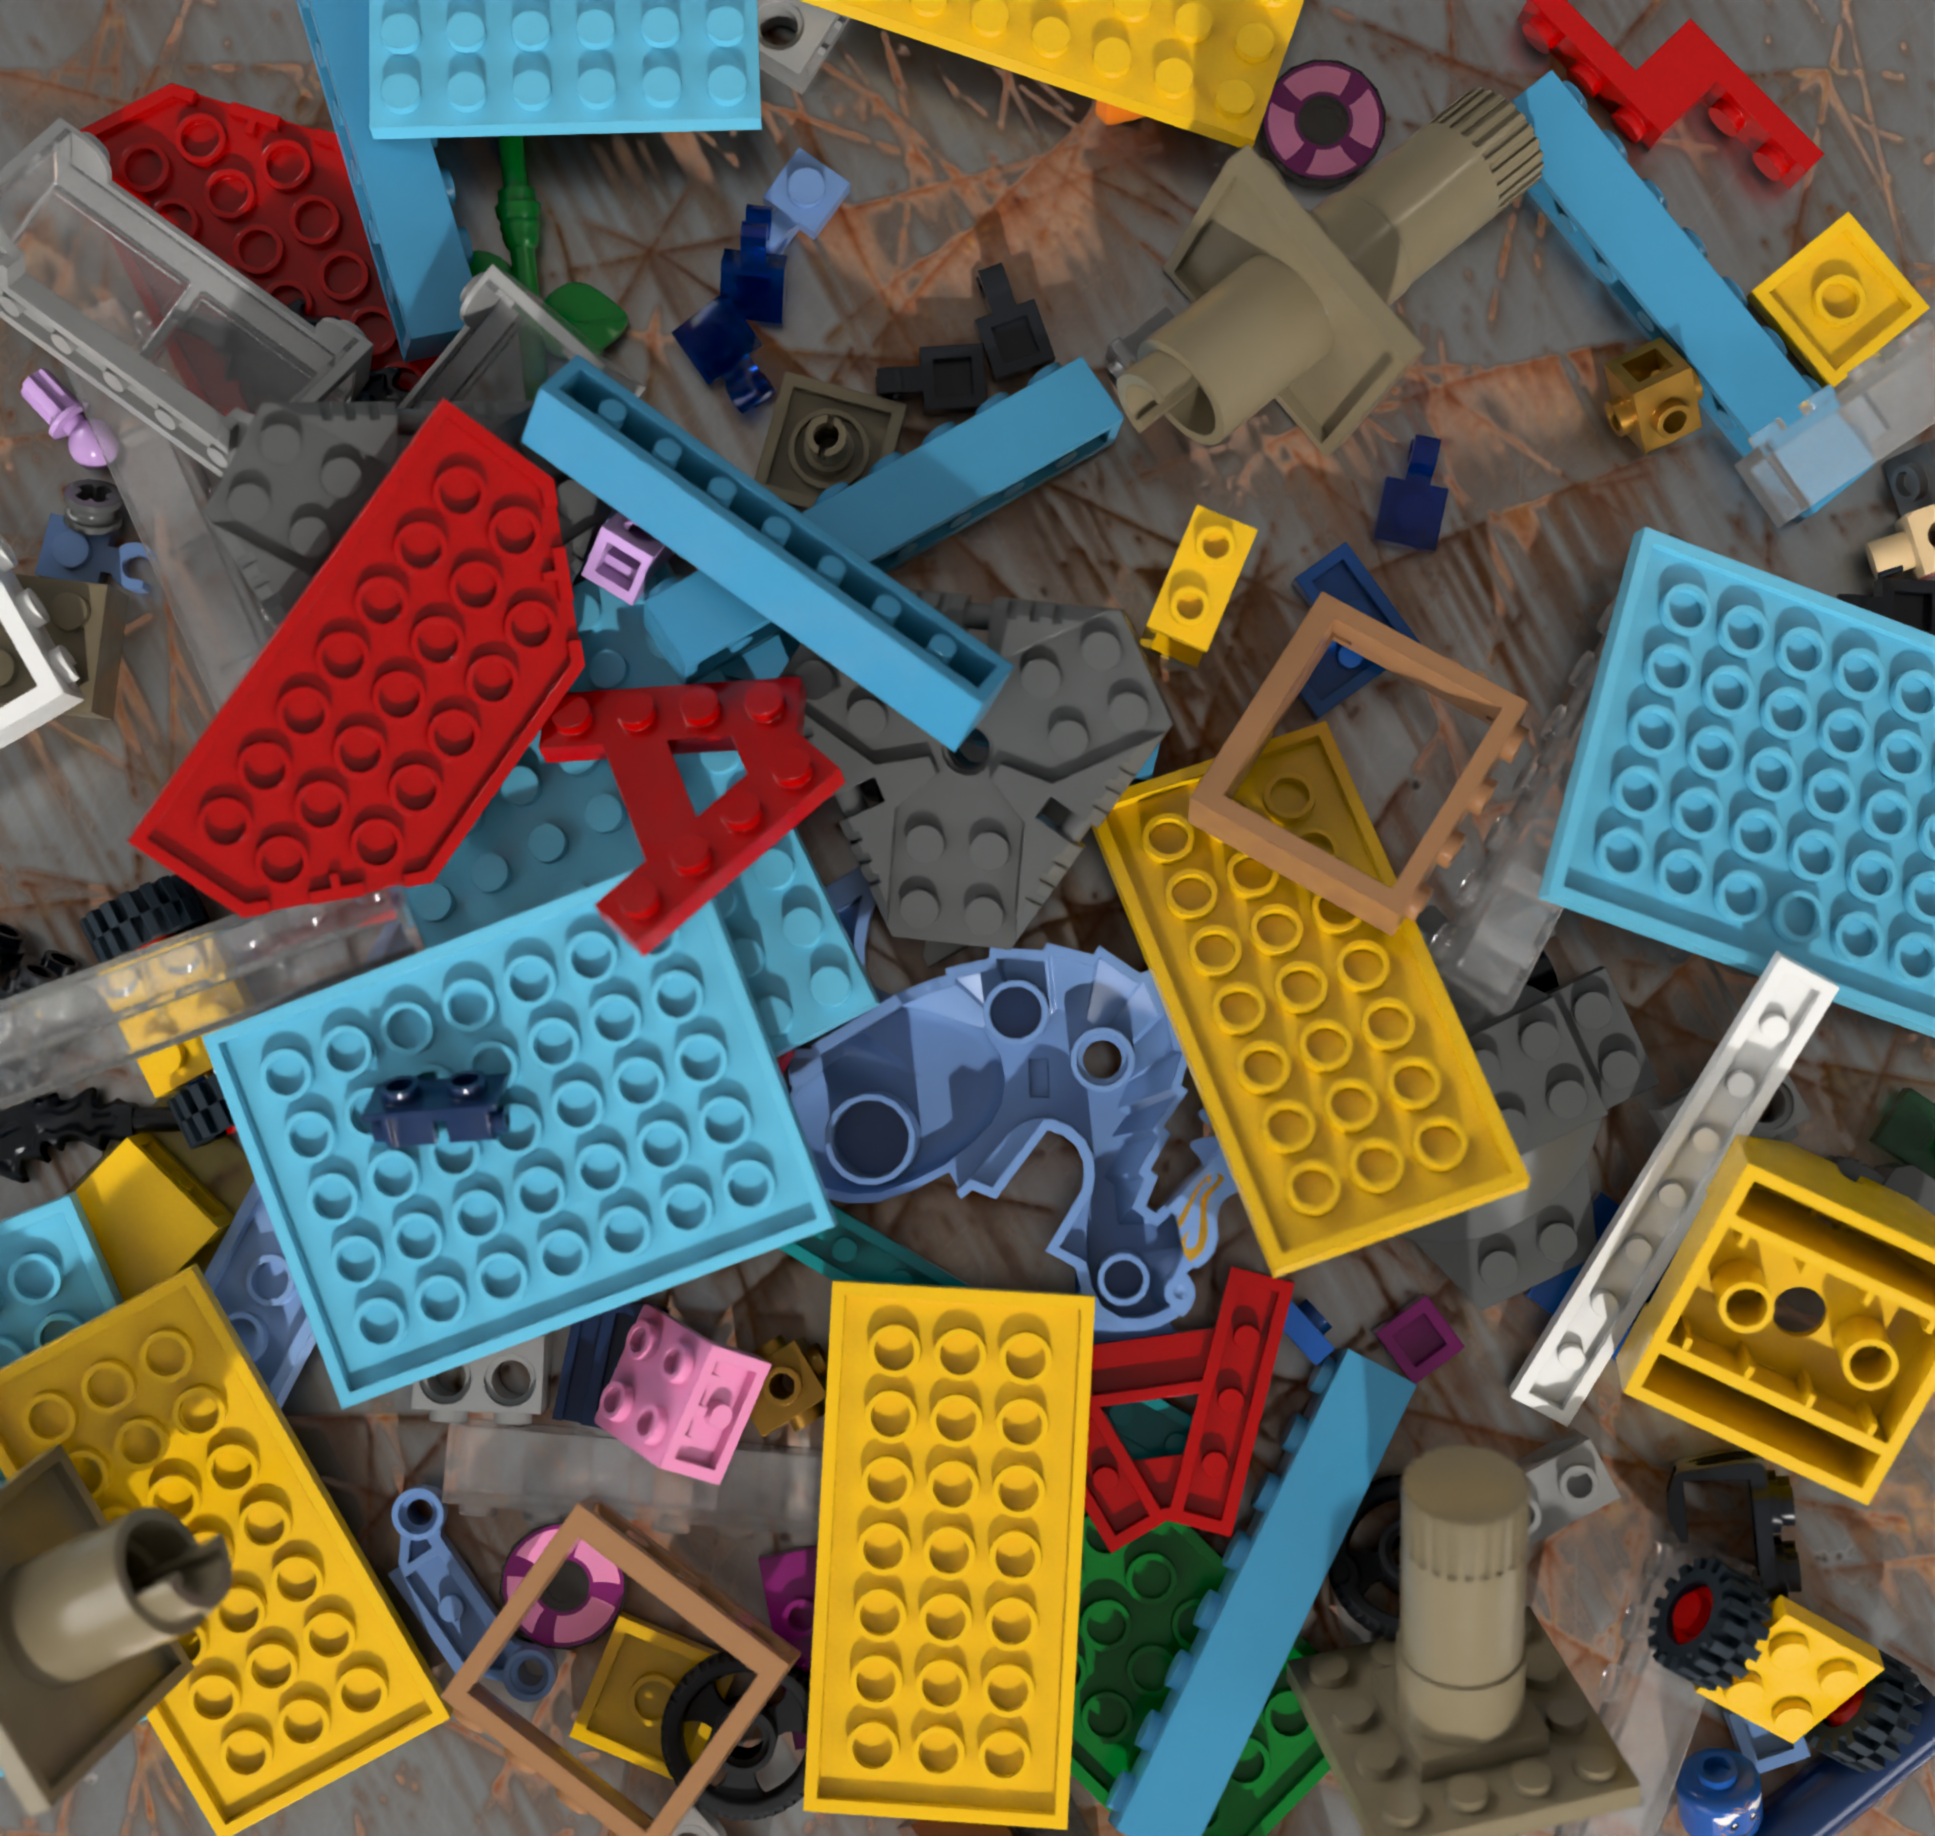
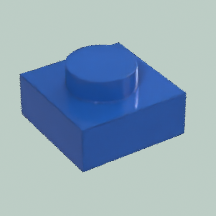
[1283,1299,1335,1366]

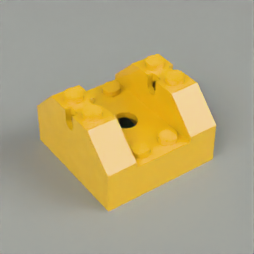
[1616,1134,1935,1506]

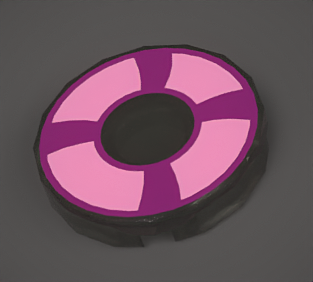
[1259,59,1386,188]
[499,1518,629,1650]

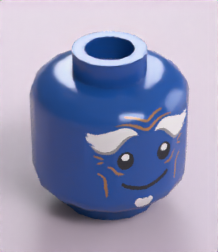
[1675,1747,1763,1836]

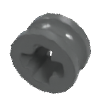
[64,479,123,535]

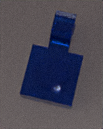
[719,204,788,324]
[672,293,776,414]
[1371,434,1449,554]

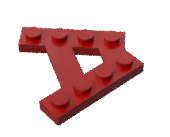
[539,676,846,958]
[1084,1264,1295,1553]

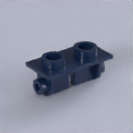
[361,1070,510,1148]

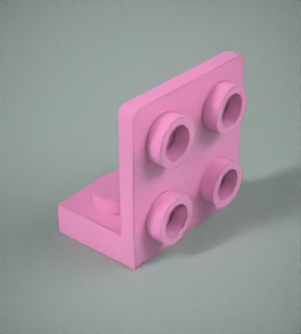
[594,1304,772,1485]

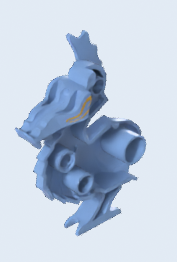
[788,866,1238,1344]

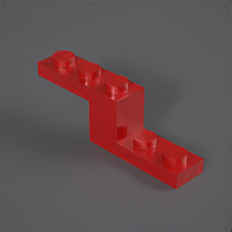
[1517,0,1824,189]

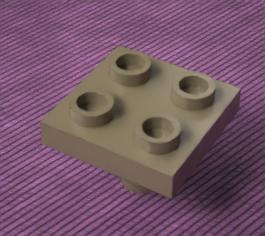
[754,371,908,511]

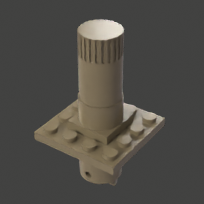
[1117,88,1544,458]
[0,1444,232,1817]
[1287,1444,1641,1836]

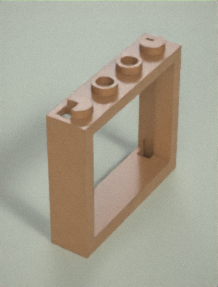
[1188,591,1530,937]
[440,1495,802,1836]

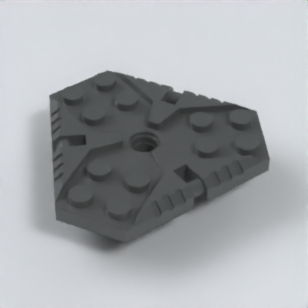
[202,401,613,625]
[778,588,1175,950]

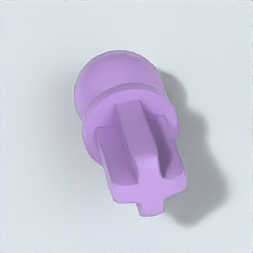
[21,368,121,470]

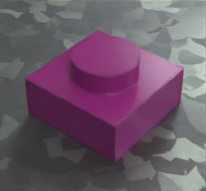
[1372,1293,1465,1384]

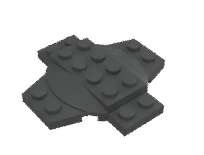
[1397,905,1660,1311]

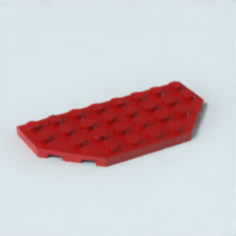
[79,83,439,417]
[127,398,585,918]

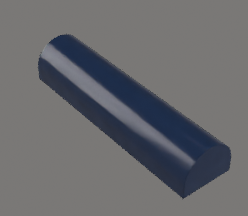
[1753,1683,1935,1836]

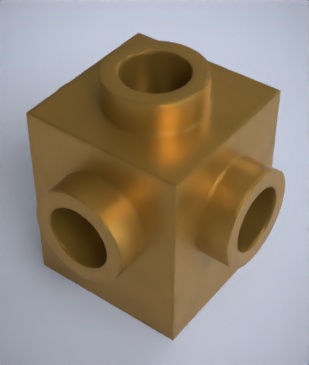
[1604,337,1704,454]
[749,1334,828,1437]

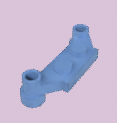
[387,1484,558,1702]

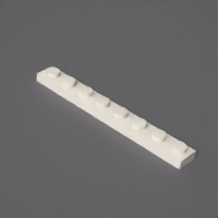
[1509,951,1840,1427]

